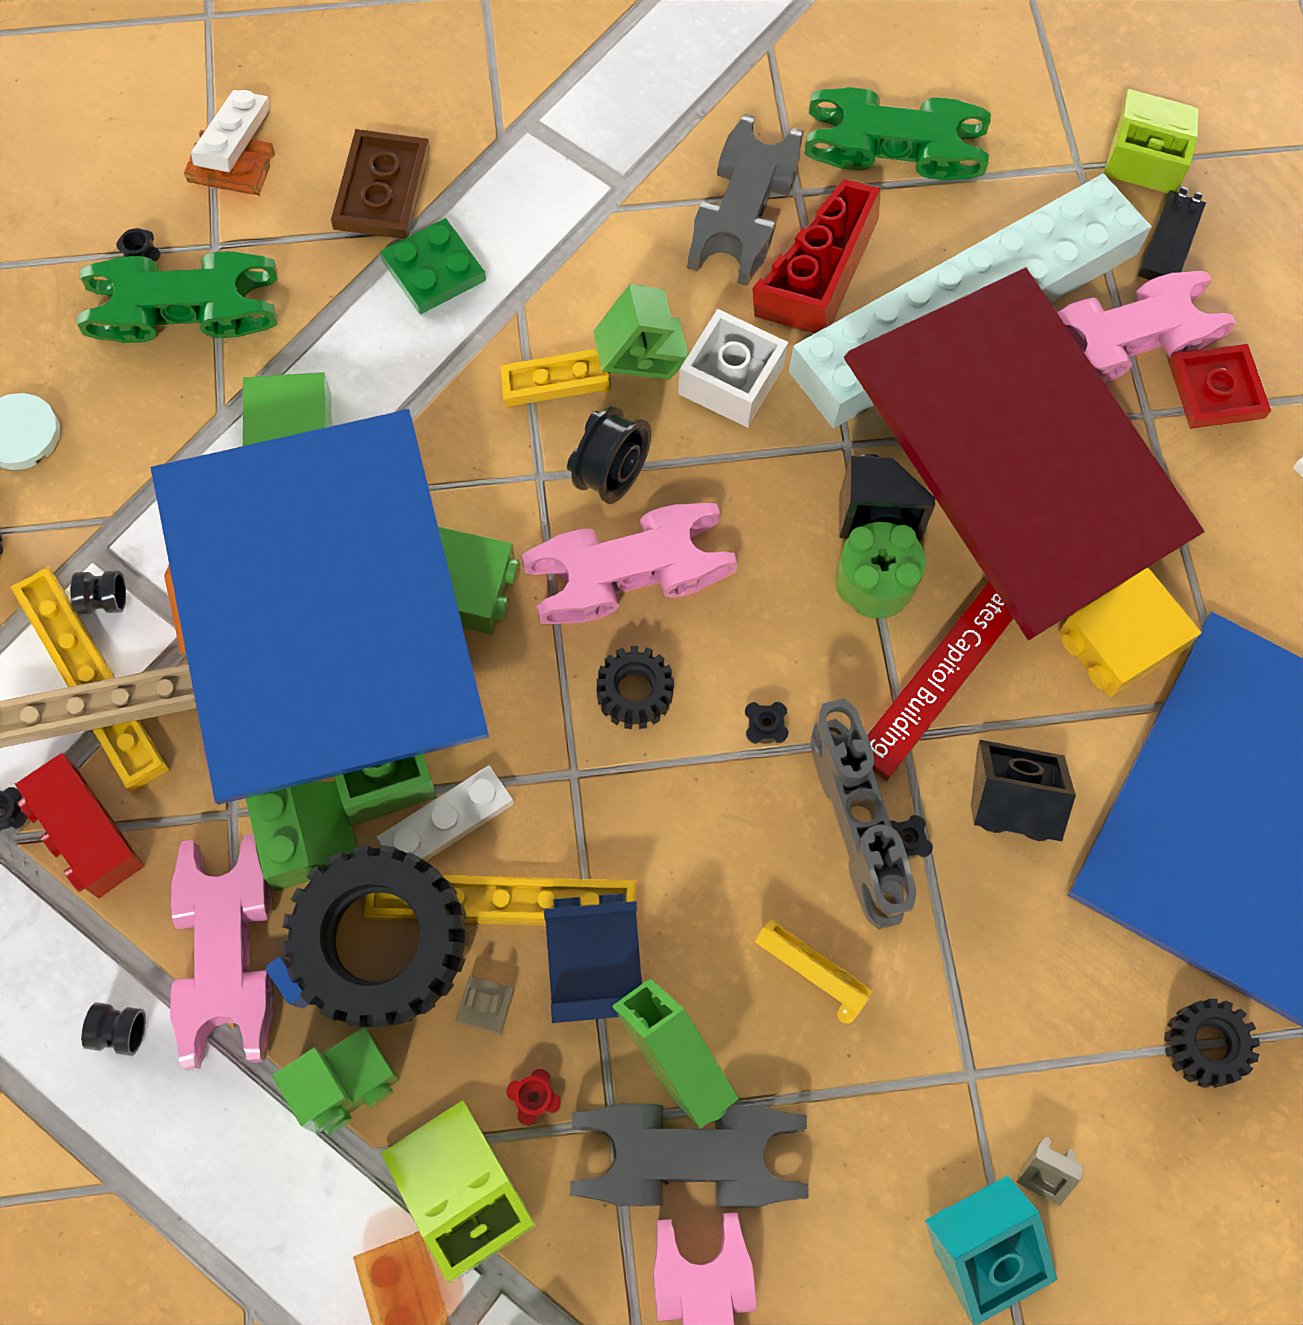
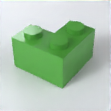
[593,284,688,380]
[271,1027,399,1135]

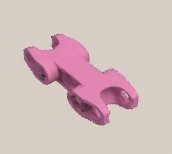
[1057,271,1236,383]
[521,503,738,624]
[170,834,274,1070]
[653,1212,756,1325]

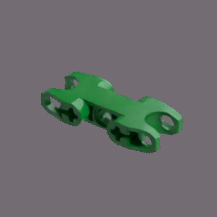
[804,87,991,181]
[77,251,278,343]

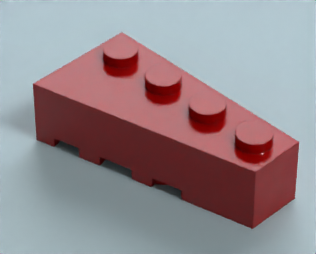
[752,179,880,334]

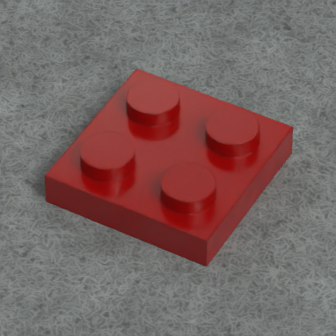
[1168,344,1271,429]

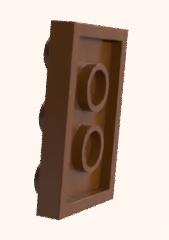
[331,129,430,239]

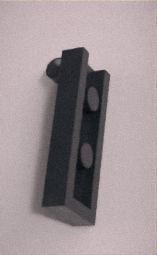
[1138,186,1206,280]

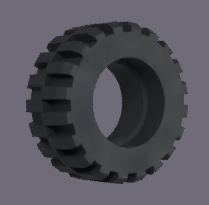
[281,845,469,1027]

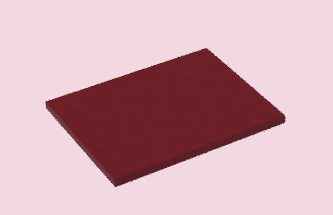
[843,267,1205,641]

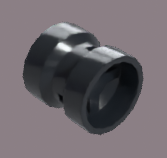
[70,571,126,614]
[81,1002,146,1056]

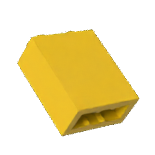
[1058,568,1202,698]

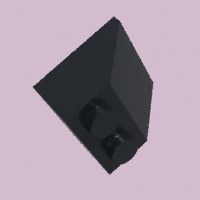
[839,453,935,542]
[971,740,1076,842]

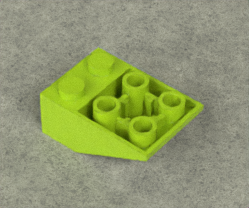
[1104,89,1198,194]
[381,1100,537,1283]

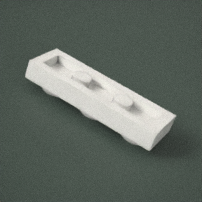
[191,90,270,172]
[377,765,514,861]

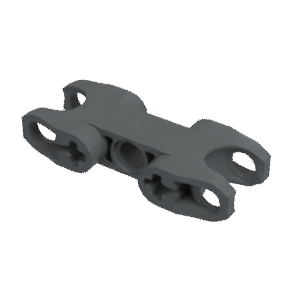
[687,114,804,286]
[810,698,916,930]
[570,1103,809,1208]

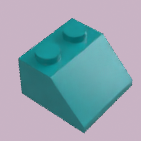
[925,1175,1058,1325]

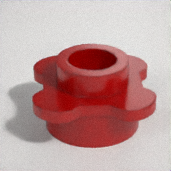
[506,1069,561,1126]

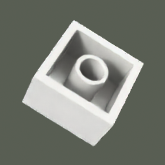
[678,309,788,428]

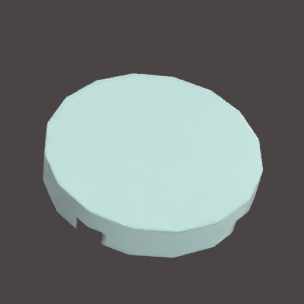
[0,393,60,470]

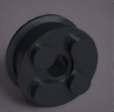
[567,406,652,504]

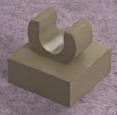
[456,976,514,1035]
[1016,1137,1084,1206]

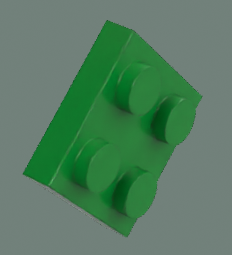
[380,218,486,315]

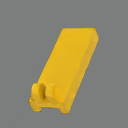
[500,348,612,407]
[754,919,873,1024]

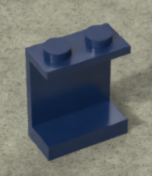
[544,893,642,1023]

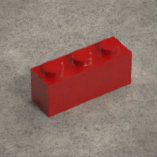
[15,752,145,899]

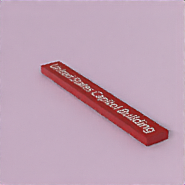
[867,582,1014,781]

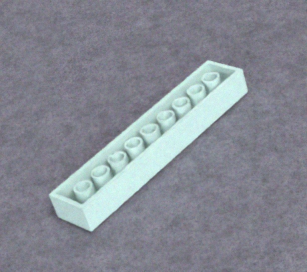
[788,173,1152,429]

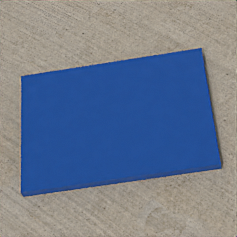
[150,409,490,805]
[1067,611,1303,1027]

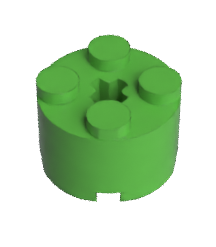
[835,522,926,618]

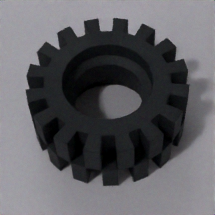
[596,646,674,730]
[1164,998,1260,1088]

